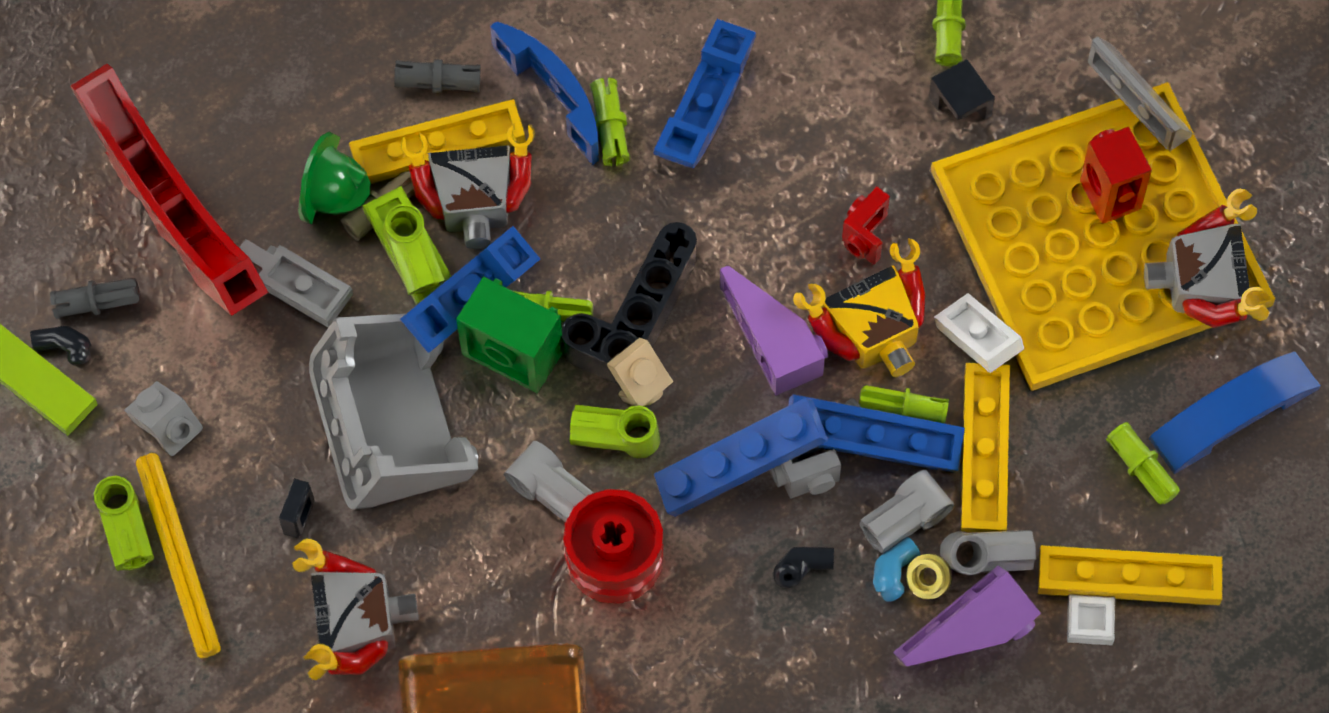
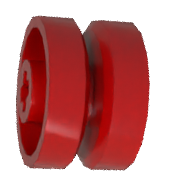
[563,489,664,604]

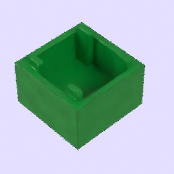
[456,276,563,394]

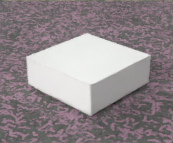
[1067,594,1115,645]

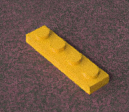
[349,99,526,184]
[960,363,1010,533]
[1038,545,1222,605]

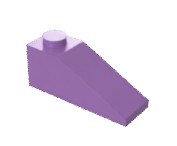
[720,266,828,396]
[893,566,1041,667]

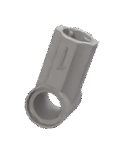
[504,441,594,522]
[859,470,955,554]
[940,530,1036,575]

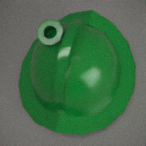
[298,131,370,225]

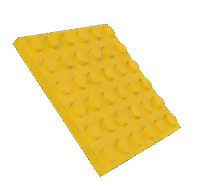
[931,82,1275,391]

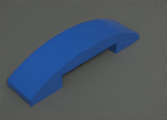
[653,19,756,169]
[490,22,599,165]
[400,226,540,353]
[1149,351,1321,474]

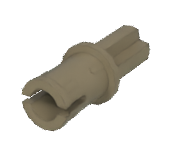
[341,171,415,241]

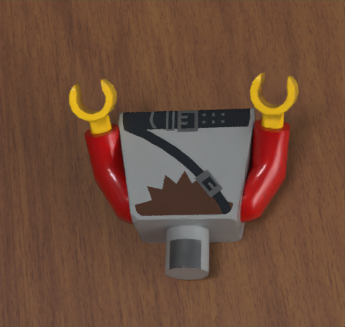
[401,124,535,249]
[1144,188,1270,328]
[293,539,419,680]

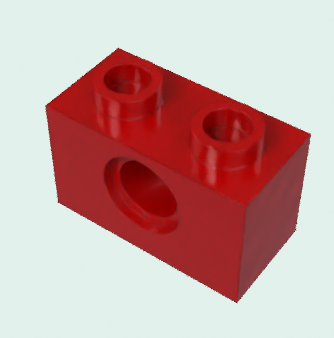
[1080,127,1152,224]

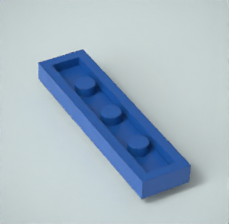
[788,395,965,473]
[654,397,828,517]

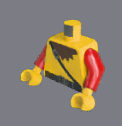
[793,238,926,377]

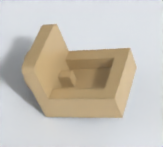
[606,338,673,407]

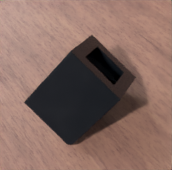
[928,59,995,120]

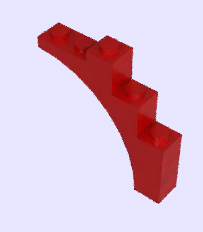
[70,64,269,316]

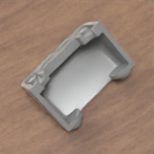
[309,314,478,509]

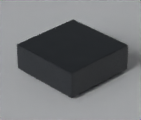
[279,478,315,539]

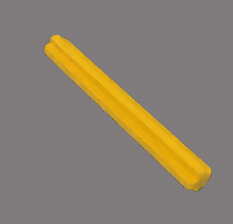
[135,453,221,658]

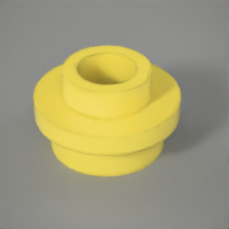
[906,554,952,599]

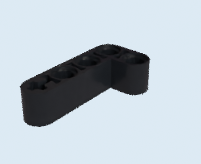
[562,222,697,383]

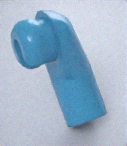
[873,537,920,602]

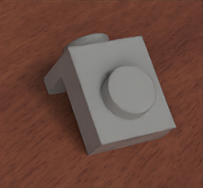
[124,381,203,456]
[770,449,841,499]

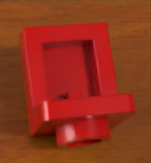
[842,186,890,265]

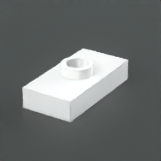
[934,293,1024,373]

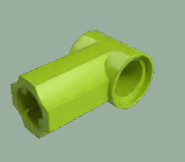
[382,204,445,295]
[569,405,660,459]
[94,476,154,571]

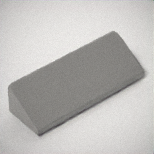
[1088,37,1192,151]

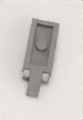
[239,239,353,328]

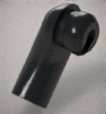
[30,326,92,365]
[773,547,834,589]

